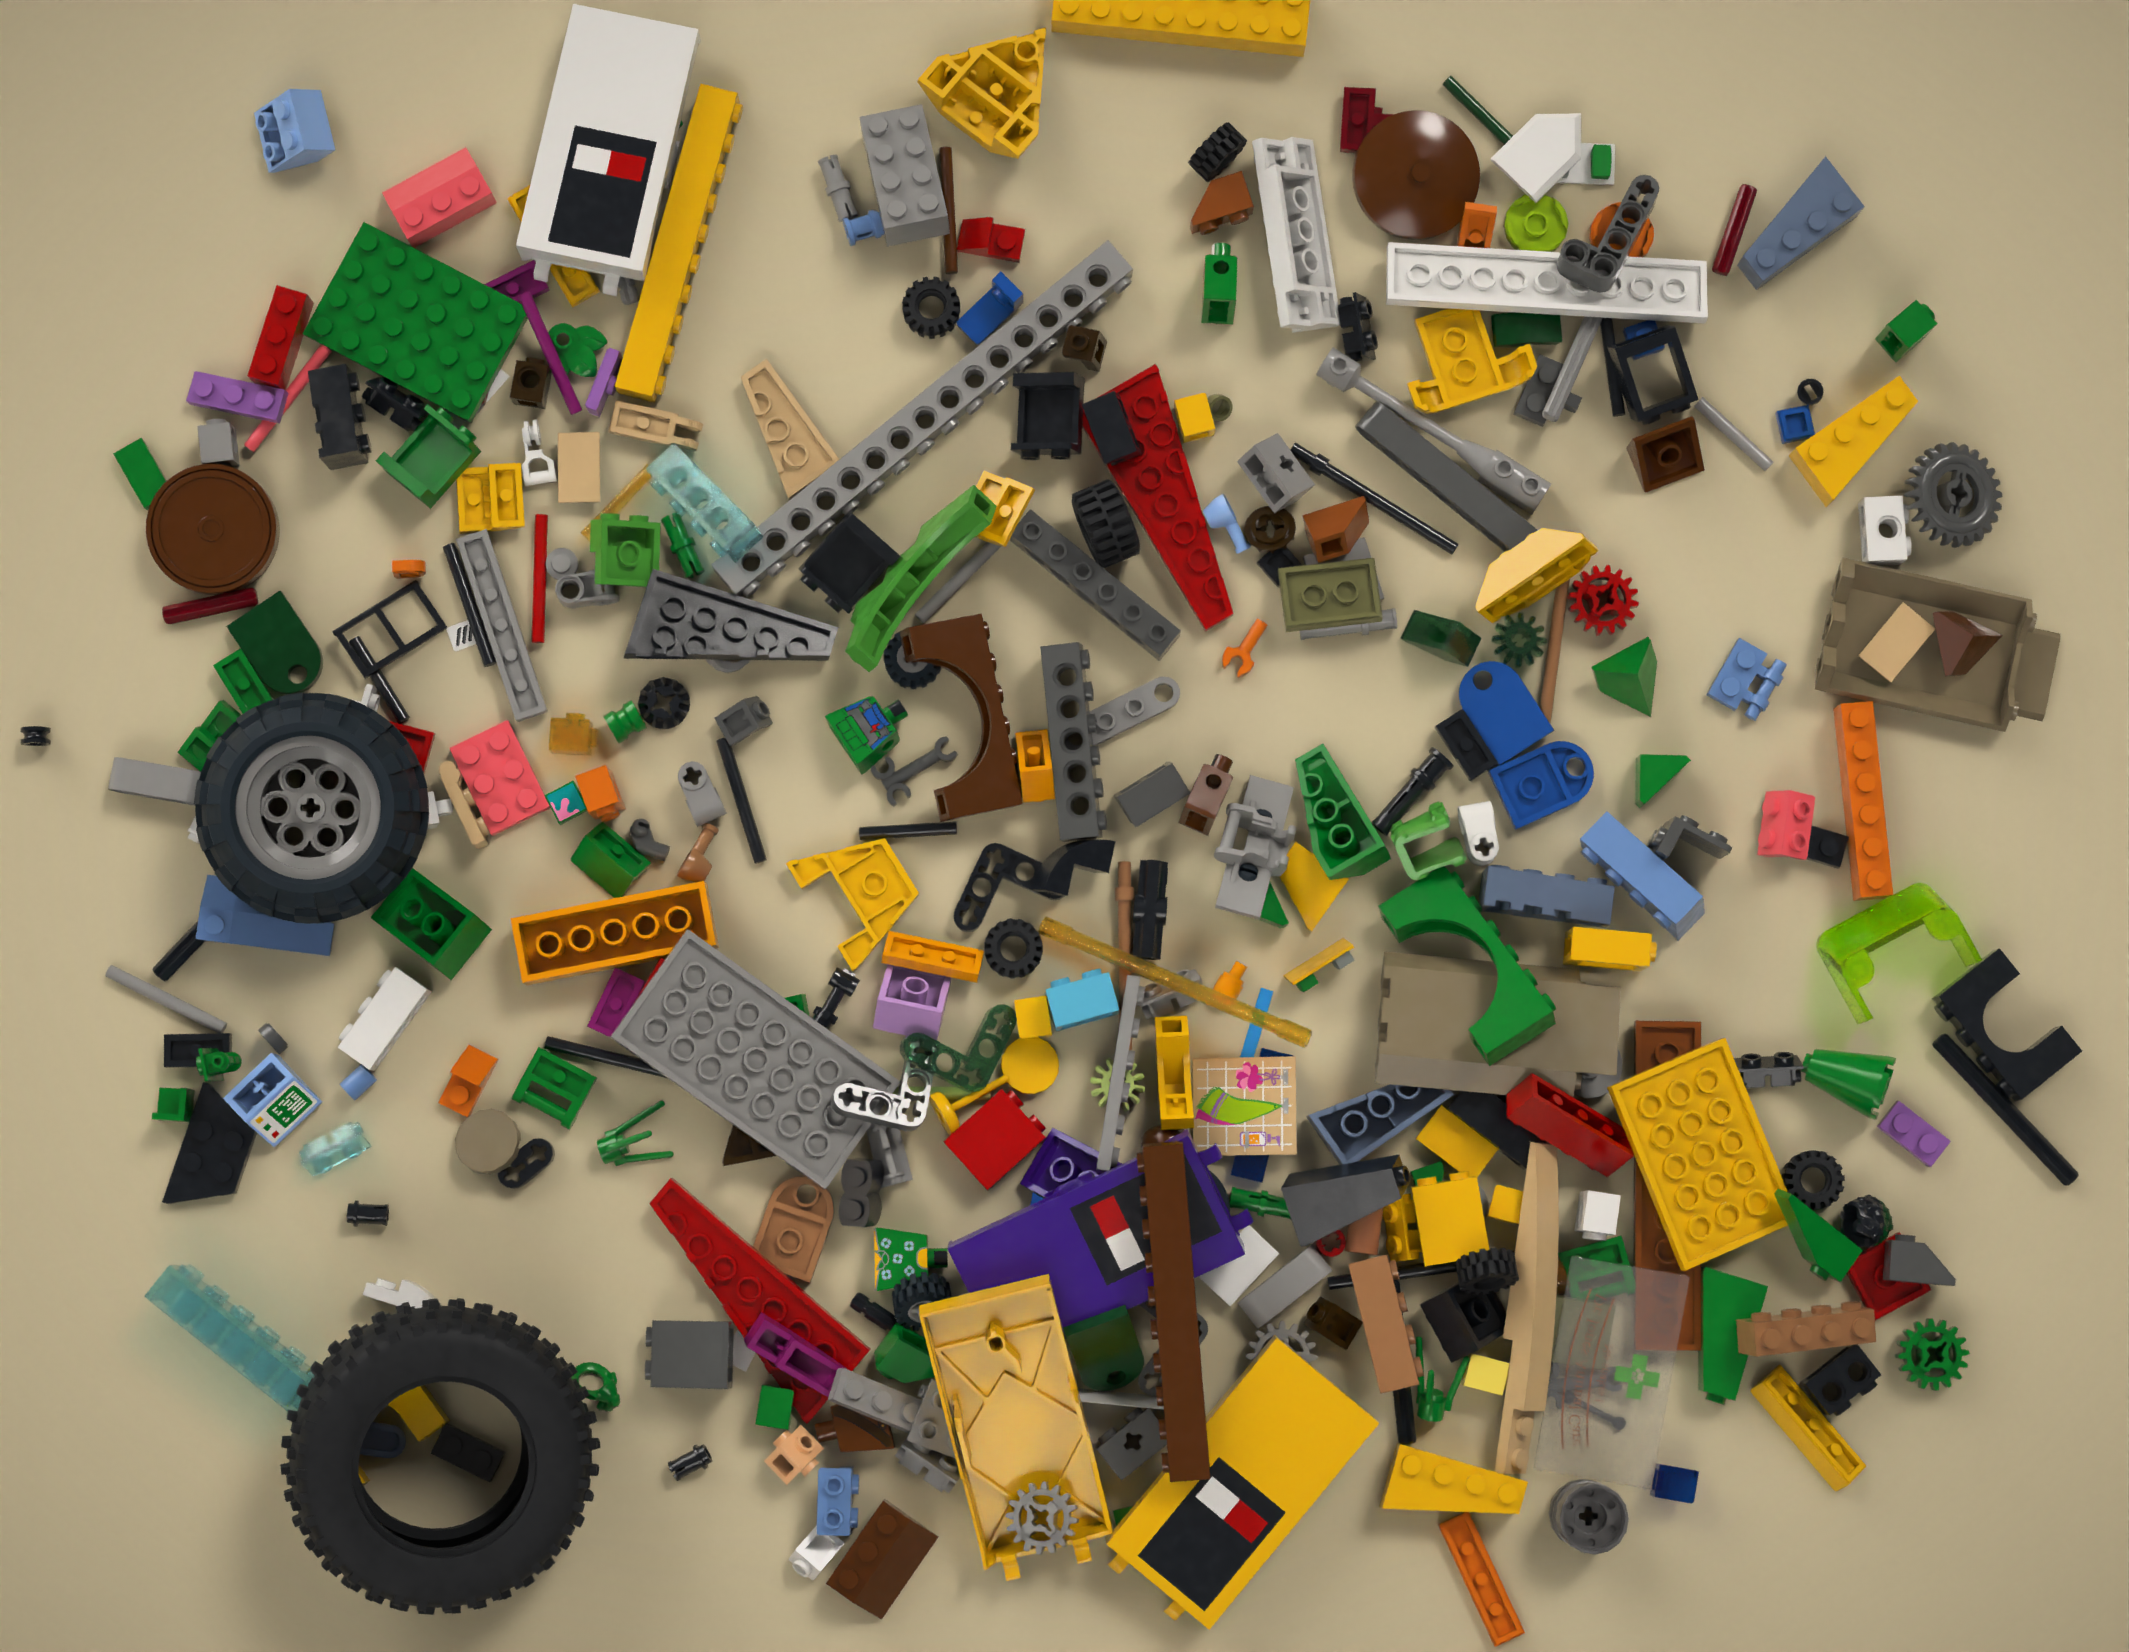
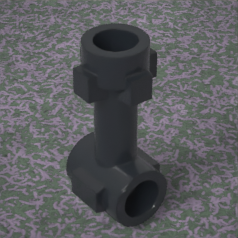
[813,967,860,1029]

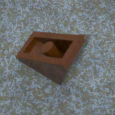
[1933,611,2003,676]

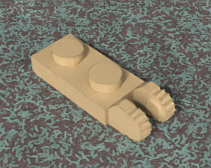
[608,400,703,451]
[438,760,490,849]

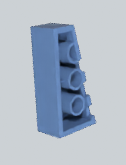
[1580,811,1705,941]

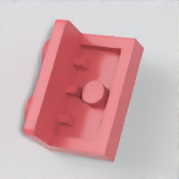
[1757,790,1815,860]

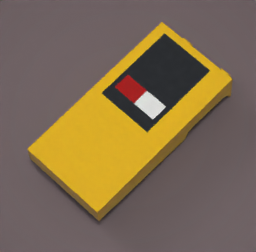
[1105,1335,1379,1630]

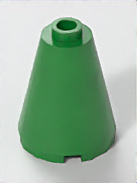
[1801,1049,1896,1120]

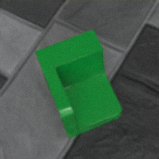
[152,1087,195,1122]
[755,1384,794,1430]

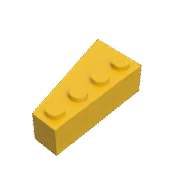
[1789,376,1918,507]
[1379,1443,1528,1514]

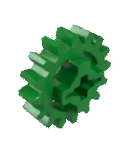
[1895,1318,1970,1390]

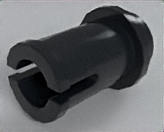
[347,1200,389,1227]
[668,1444,713,1481]

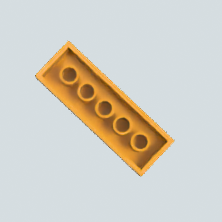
[511,881,719,986]

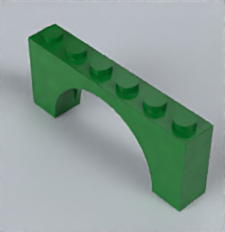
[1378,866,1556,1066]

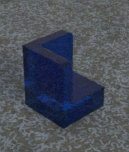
[1650,1463,1699,1504]

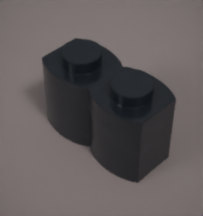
[839,1158,884,1227]

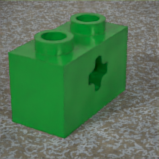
[1875,300,1938,362]

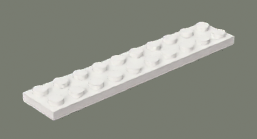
[1386,242,1708,324]

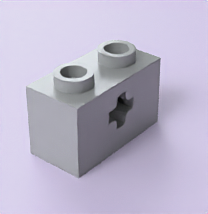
[1237,433,1315,513]

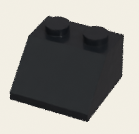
[1420,1282,1506,1363]

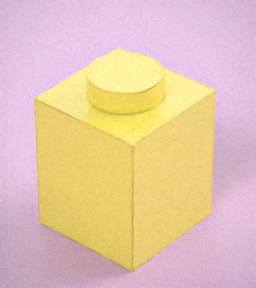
[1461,1353,1510,1396]

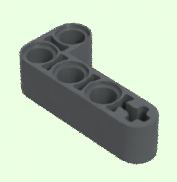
[1557,175,1659,293]

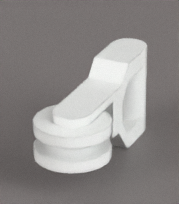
[521,419,557,486]

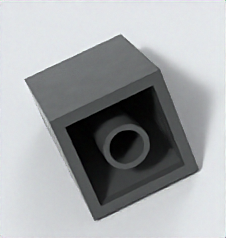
[645,1320,734,1389]

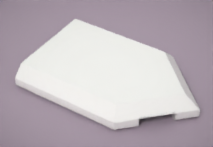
[1490,113,1581,203]

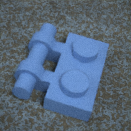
[1706,638,1787,721]

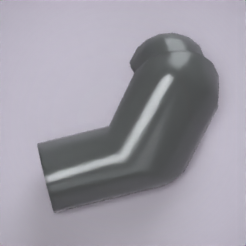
[630,819,670,861]

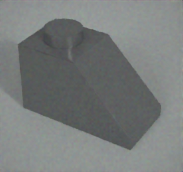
[1883,1234,1956,1286]

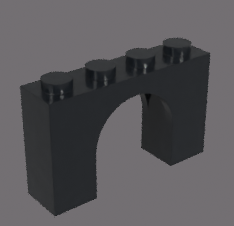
[1932,948,2082,1101]

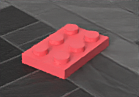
[449,720,551,836]

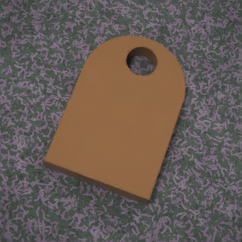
[753,1177,834,1283]

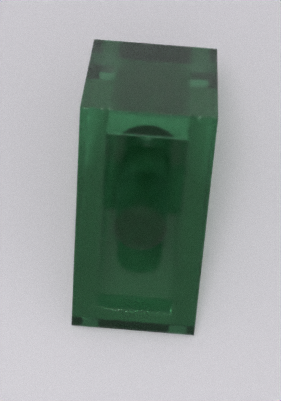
[1401,610,1482,667]

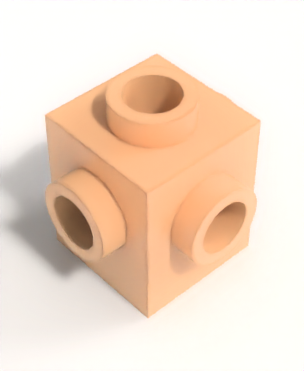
[764,1425,824,1485]

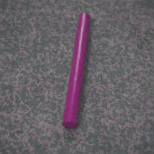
[519,292,582,415]

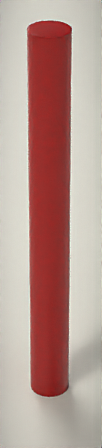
[532,514,548,643]

